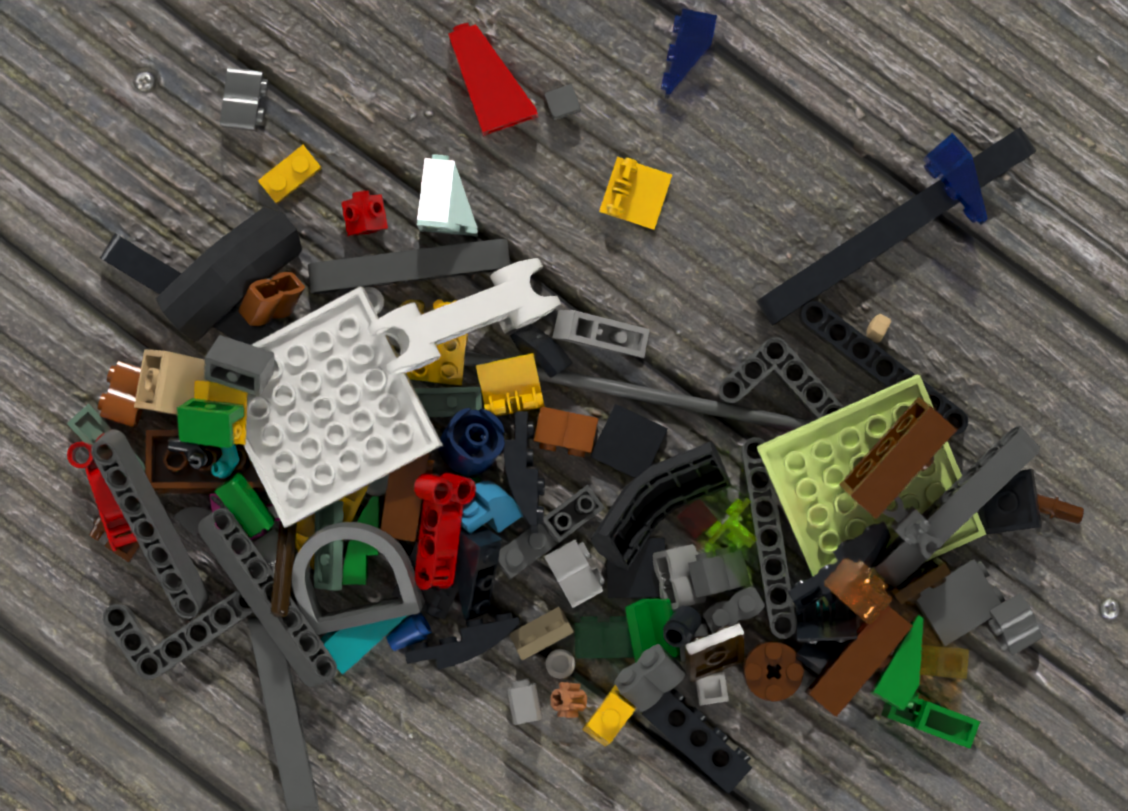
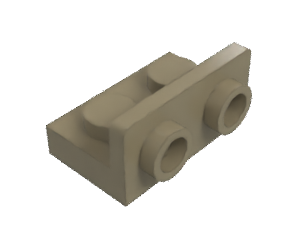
[509,607,574,661]

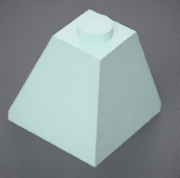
[417,154,478,237]

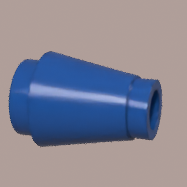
[386,613,432,651]

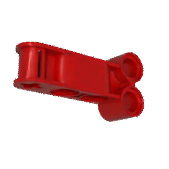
[67,433,137,552]
[414,472,476,590]

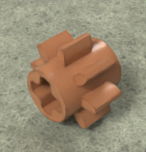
[550,682,587,718]

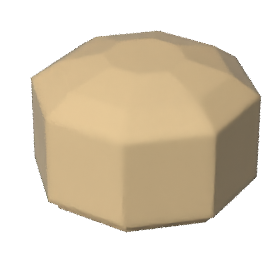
[866,314,891,344]

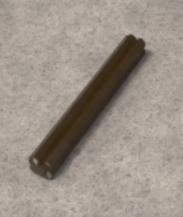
[270,520,297,617]

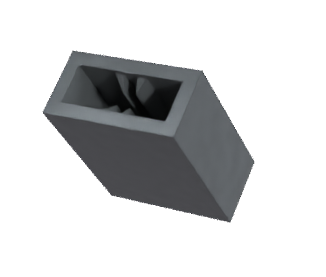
[914,559,1005,646]

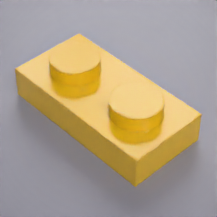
[258,145,322,204]

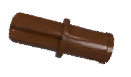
[1037,494,1084,524]

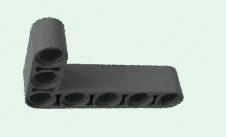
[717,338,844,420]
[103,590,254,680]

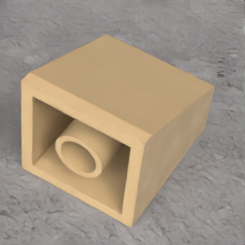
[134,350,212,416]

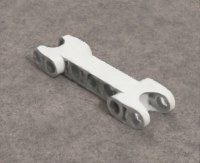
[368,258,561,375]

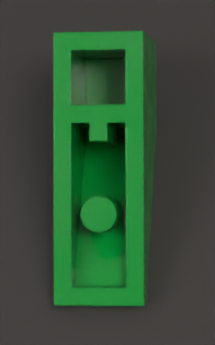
[870,615,924,711]

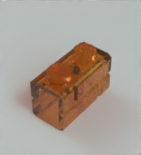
[824,558,892,625]

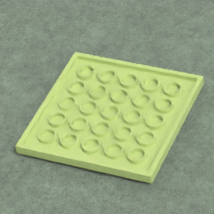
[756,374,986,607]

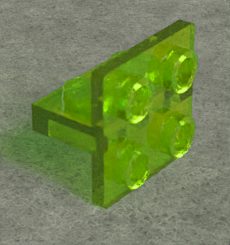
[705,498,757,548]

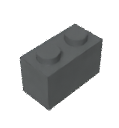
[204,335,274,396]

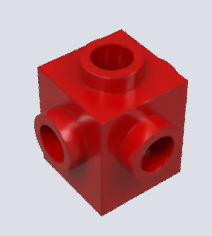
[341,190,388,236]

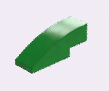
[342,496,380,585]
[881,698,981,749]

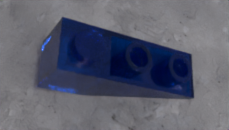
[661,9,717,99]
[923,132,988,225]

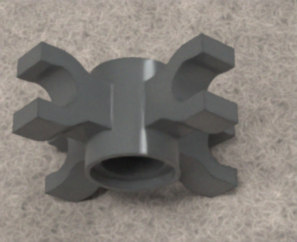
[882,496,944,560]

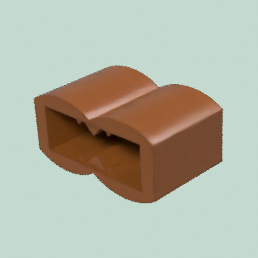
[238,272,305,326]
[97,361,143,428]
[534,407,599,458]

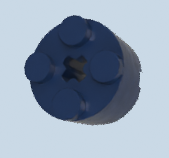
[438,408,505,478]

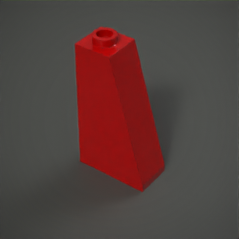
[448,23,538,136]

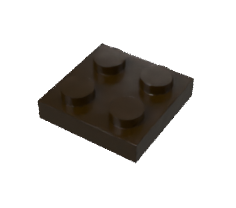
[884,557,951,604]
[685,623,744,683]

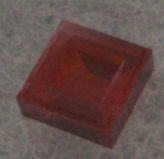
[676,499,717,539]

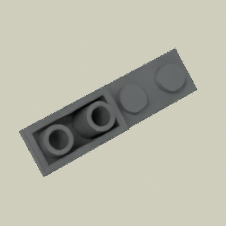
[498,485,605,580]

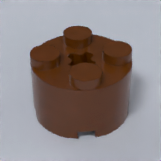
[743,641,804,702]

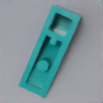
[320,615,408,675]

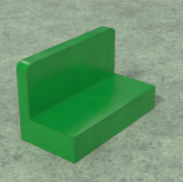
[177,398,244,448]
[215,472,275,538]
[625,599,680,663]

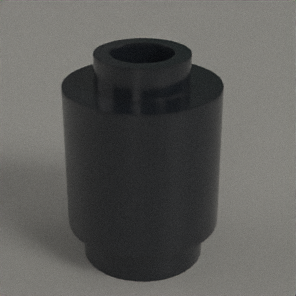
[663,606,701,647]

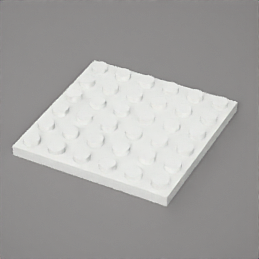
[244,286,442,527]

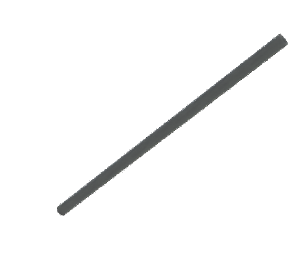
[464,350,813,431]

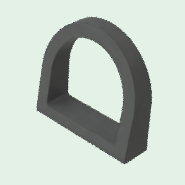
[292,522,425,635]

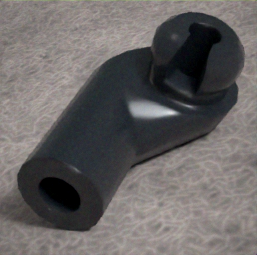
[168,436,207,469]

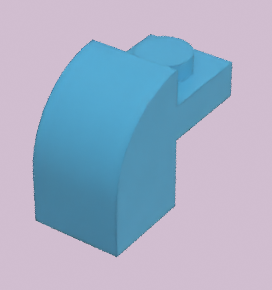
[461,481,521,534]

